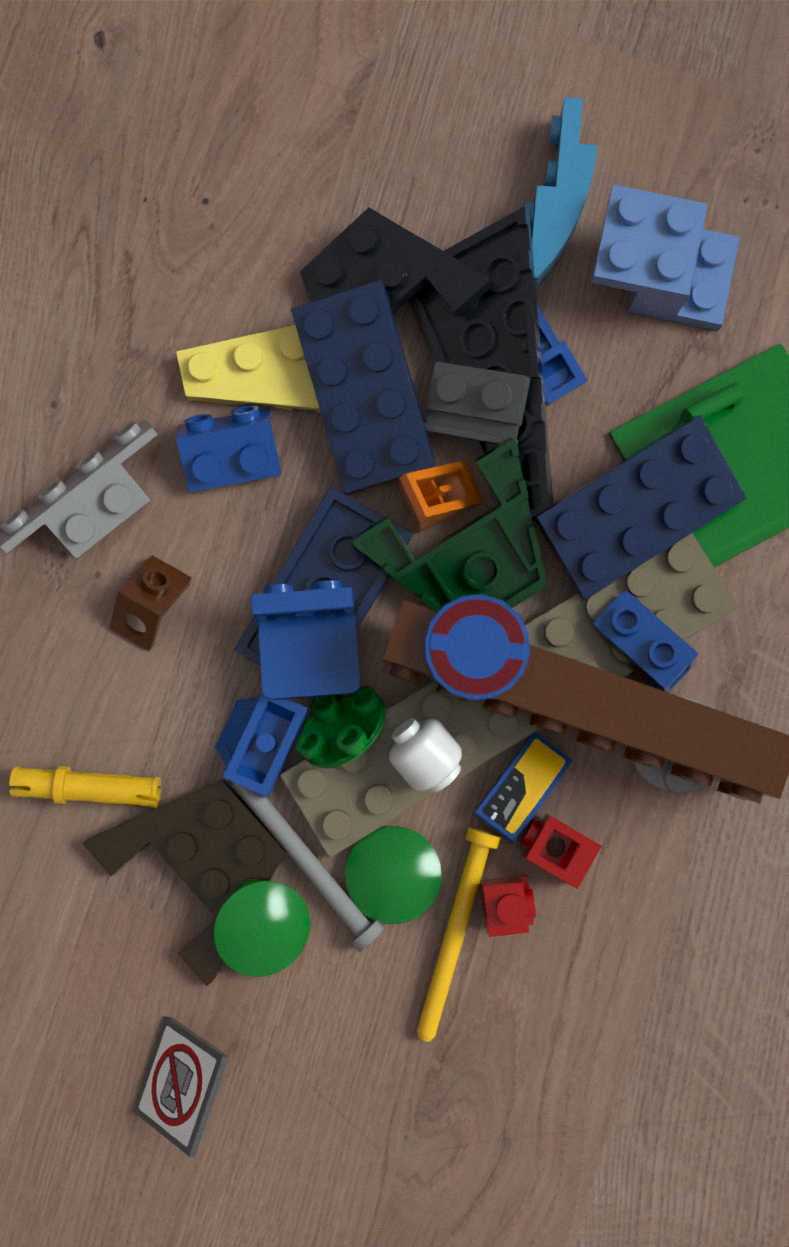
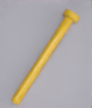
[417,827,501,1042]

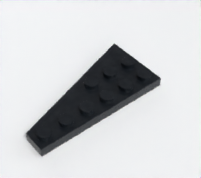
[410,206,553,521]

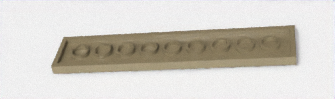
[280,533,739,858]

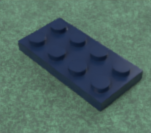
[291,280,437,494]
[533,415,747,600]
[234,487,413,699]

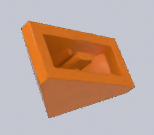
[399,460,485,533]

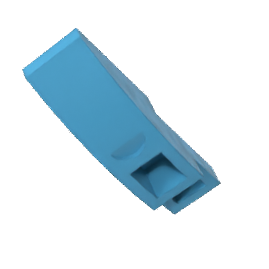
[524,97,598,290]

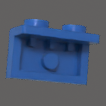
[176,405,282,493]

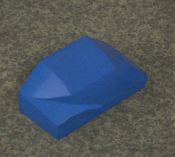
[215,692,309,797]

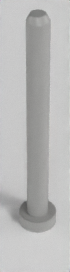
[231,781,385,952]

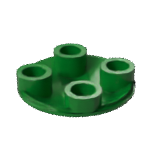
[296,686,386,769]
[345,826,441,924]
[212,879,310,977]

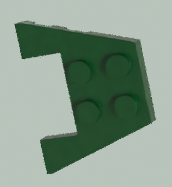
[351,437,548,612]

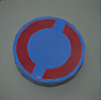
[424,594,530,700]

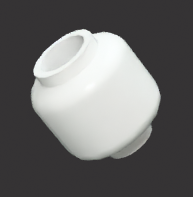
[389,718,462,793]

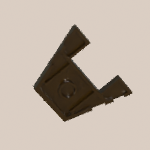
[82,779,286,986]

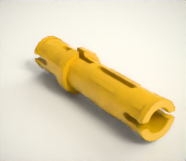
[9,766,161,808]

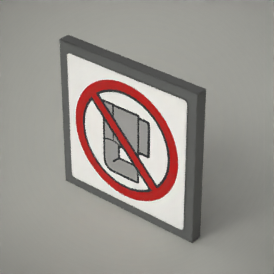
[133,1017,229,1157]

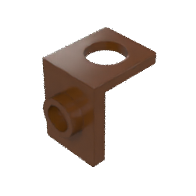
[110,556,192,651]

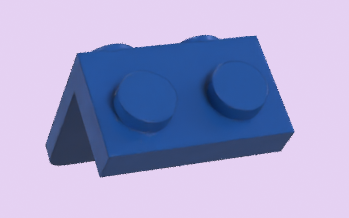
[251,581,360,700]

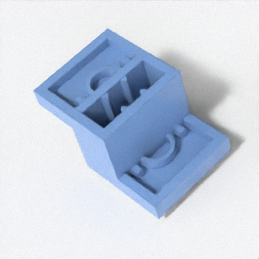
[591,184,740,331]

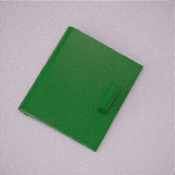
[609,343,789,568]

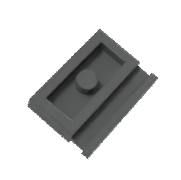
[425,361,531,445]

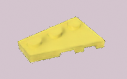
[176,325,321,413]

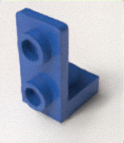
[594,591,699,693]

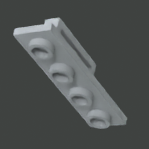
[0,419,158,559]

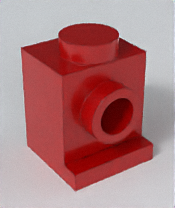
[520,814,602,889]
[480,875,536,937]

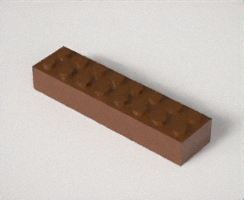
[383,600,789,804]

